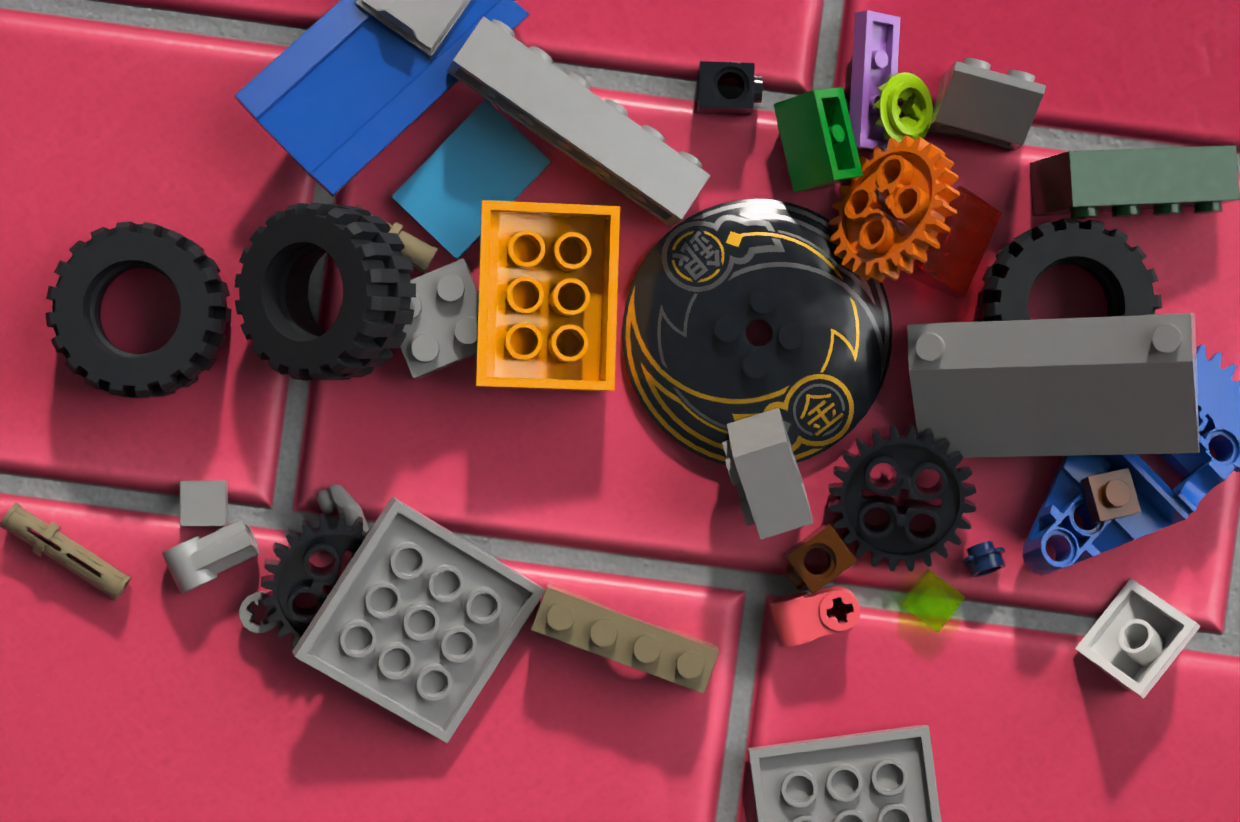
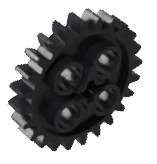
[828,424,977,571]
[261,513,372,649]

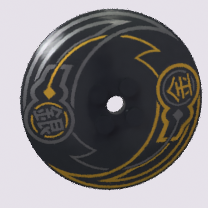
[622,199,892,465]

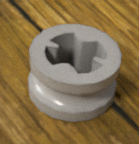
[239,591,280,633]

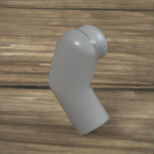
[317,484,369,532]

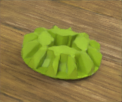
[873,72,933,143]

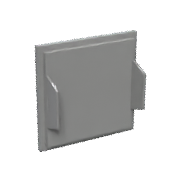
[355,0,471,57]

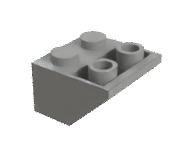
[930,58,1046,151]

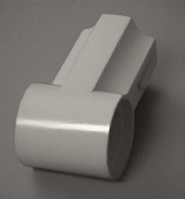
[162,519,261,594]

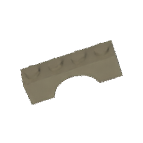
[531,583,720,694]

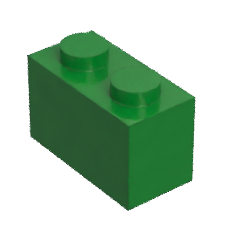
[773,87,863,193]

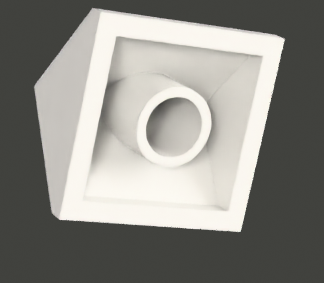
[1075,578,1201,699]

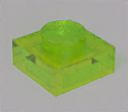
[900,569,966,633]

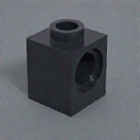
[697,61,763,115]

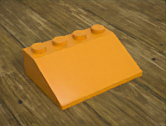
[476,200,620,391]

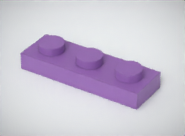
[849,10,901,152]

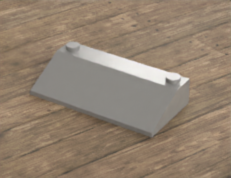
[907,313,1200,458]

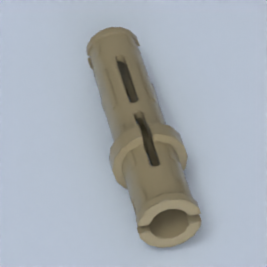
[0,503,132,601]

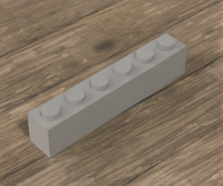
[446,16,710,227]

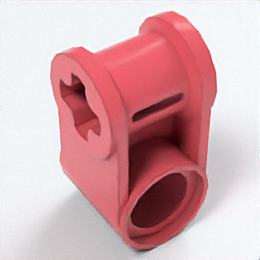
[769,585,860,647]

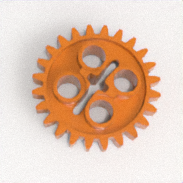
[829,135,960,283]

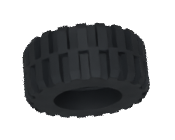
[235,202,416,381]
[977,218,1162,322]
[45,221,232,398]

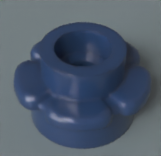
[962,541,1006,577]

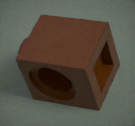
[782,523,857,593]

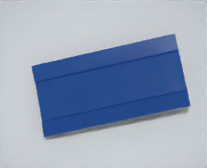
[235,0,529,197]

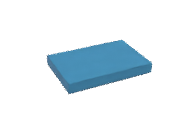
[391,99,551,260]

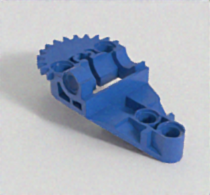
[1022,344,1240,575]

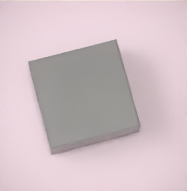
[180,480,228,526]

